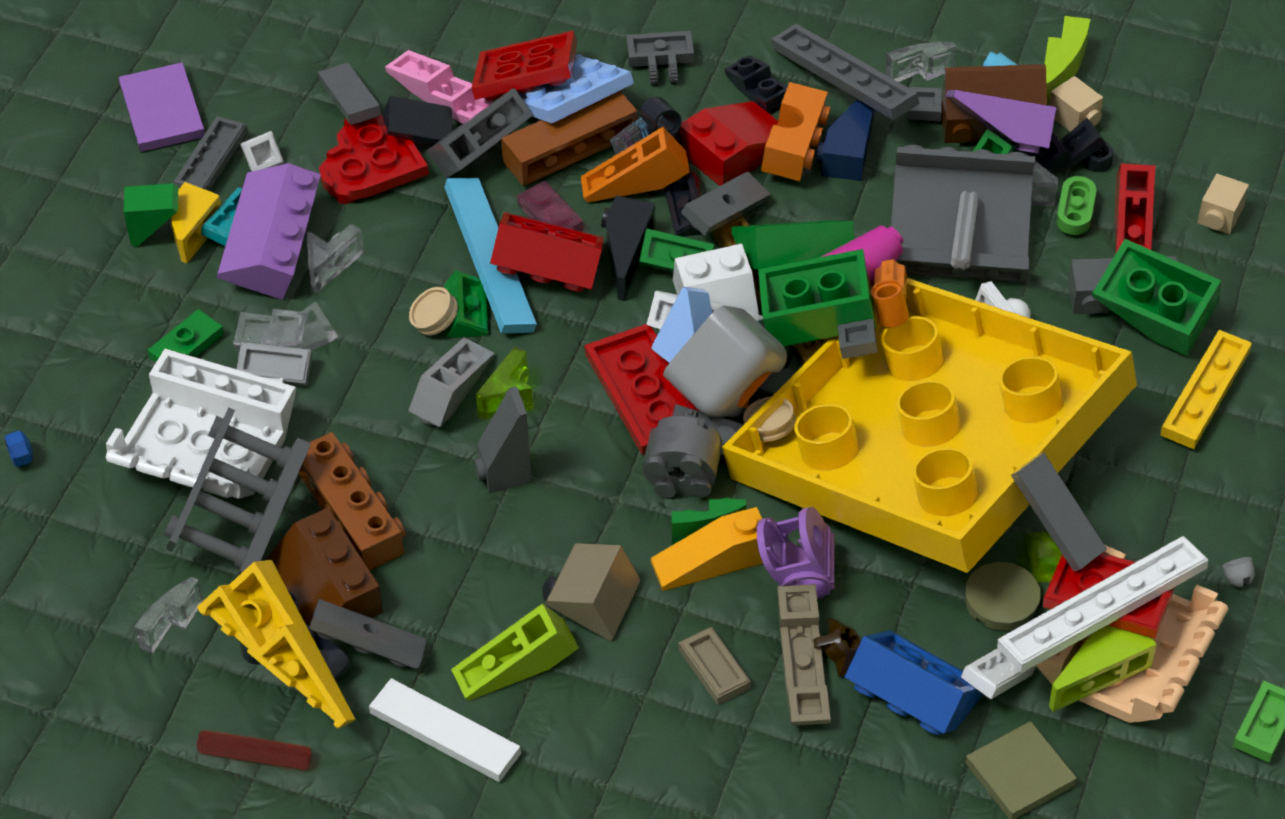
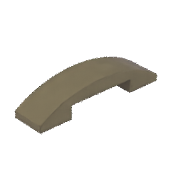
[777,584,831,726]

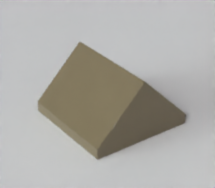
[545,543,641,641]

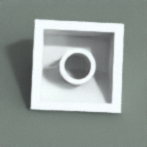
[673,244,759,315]

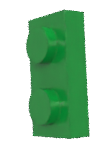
[638,229,714,273]

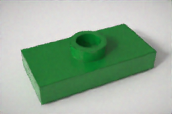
[147,309,224,363]

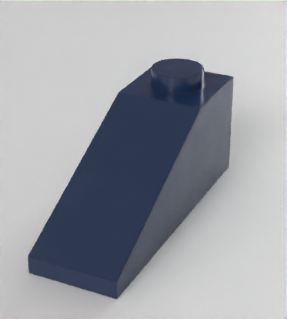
[817,99,875,181]

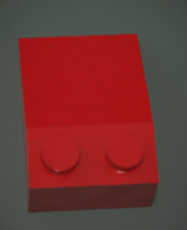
[679,101,778,186]

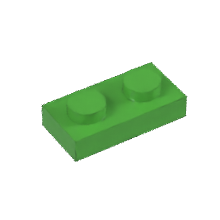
[1233,681,1285,763]

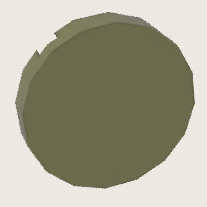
[965,562,1041,631]

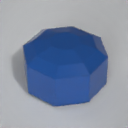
[4,430,33,467]

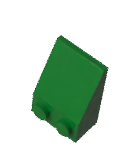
[1092,239,1221,356]

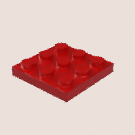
[471,30,577,101]

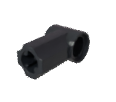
[640,96,683,147]

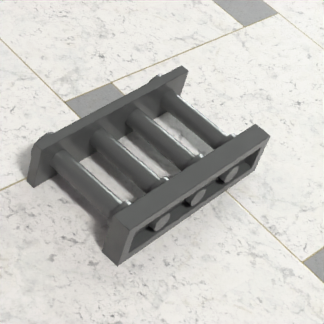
[163,407,311,579]

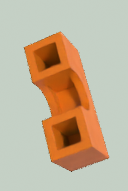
[761,82,831,181]

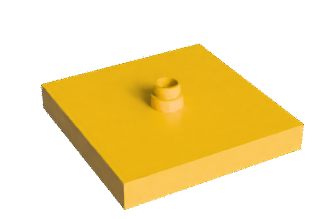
[722,278,1137,573]

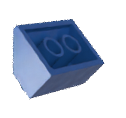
[845,630,983,735]

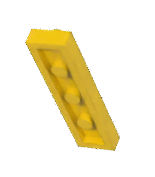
[1160,330,1252,449]

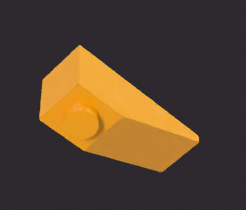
[651,507,763,591]

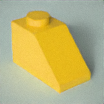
[169,182,221,263]

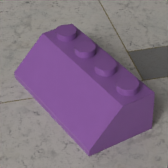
[216,163,321,300]

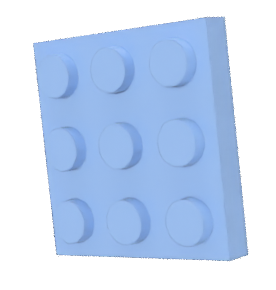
[504,54,634,123]

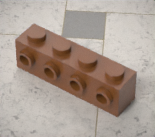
[501,91,637,186]
[298,432,406,571]

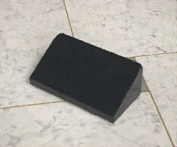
[382,96,452,144]
[664,170,712,237]

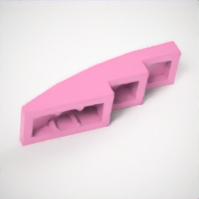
[385,50,494,124]

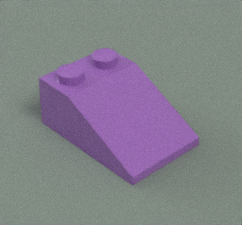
[946,90,1056,153]

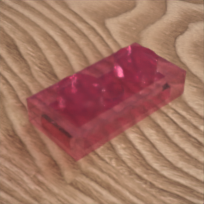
[517,181,584,231]

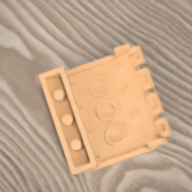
[1036,545,1228,723]

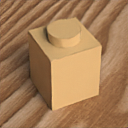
[1049,76,1103,132]
[1198,173,1249,235]

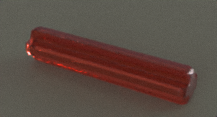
[196,730,312,770]

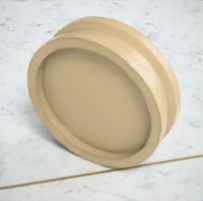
[409,287,458,336]
[743,396,796,442]

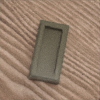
[679,627,751,705]

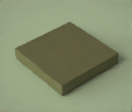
[965,721,1077,819]

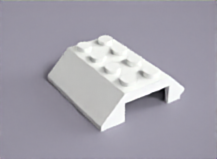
[106,349,296,499]

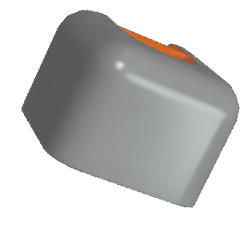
[663,305,787,418]

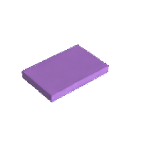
[119,62,205,152]

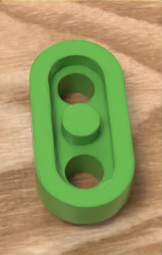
[1056,176,1097,235]

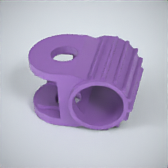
[757,507,835,599]

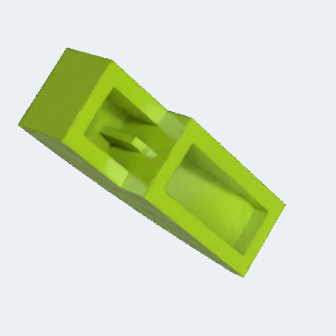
[1045,16,1091,105]

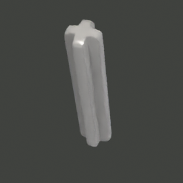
[951,190,979,270]

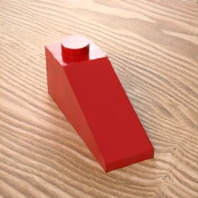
[1115,163,1155,254]

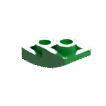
[672,498,746,545]

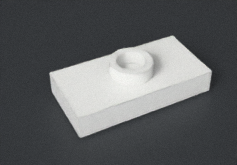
[961,648,1036,699]

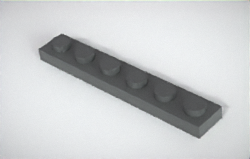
[771,23,919,120]

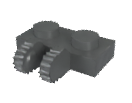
[626,30,694,85]

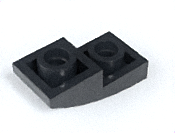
[724,55,788,113]

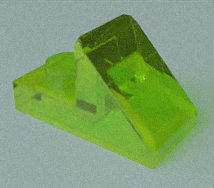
[476,347,533,420]
[1026,532,1062,582]

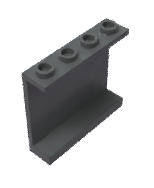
[891,145,1035,284]

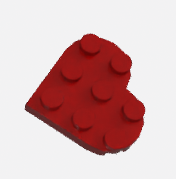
[319,115,429,204]

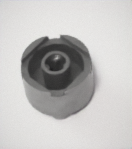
[643,416,722,498]

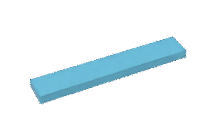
[444,178,537,334]

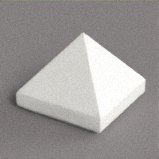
[240,131,284,172]

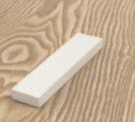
[369,678,521,782]

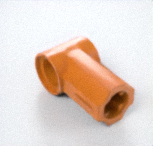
[870,259,909,327]

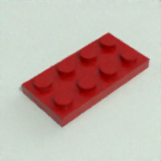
[584,324,701,456]

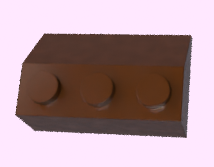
[941,64,1047,143]
[265,508,383,626]

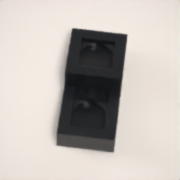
[1028,118,1107,176]

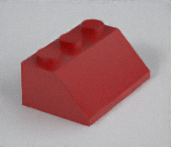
[490,212,604,292]

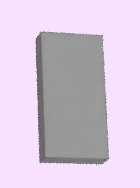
[236,342,313,387]

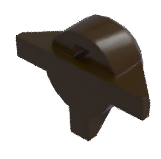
[813,618,861,678]

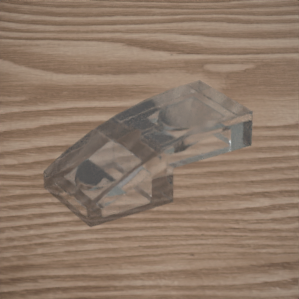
[885,42,956,82]
[233,309,309,350]
[134,577,203,653]

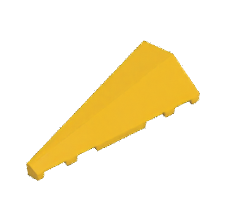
[197,560,355,728]

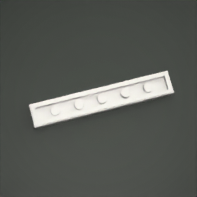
[997,536,1208,673]

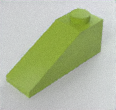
[451,603,579,701]
[1049,625,1157,712]

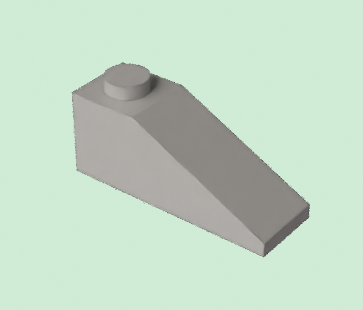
[408,337,494,427]

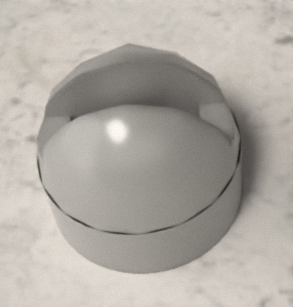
[1222,557,1255,588]

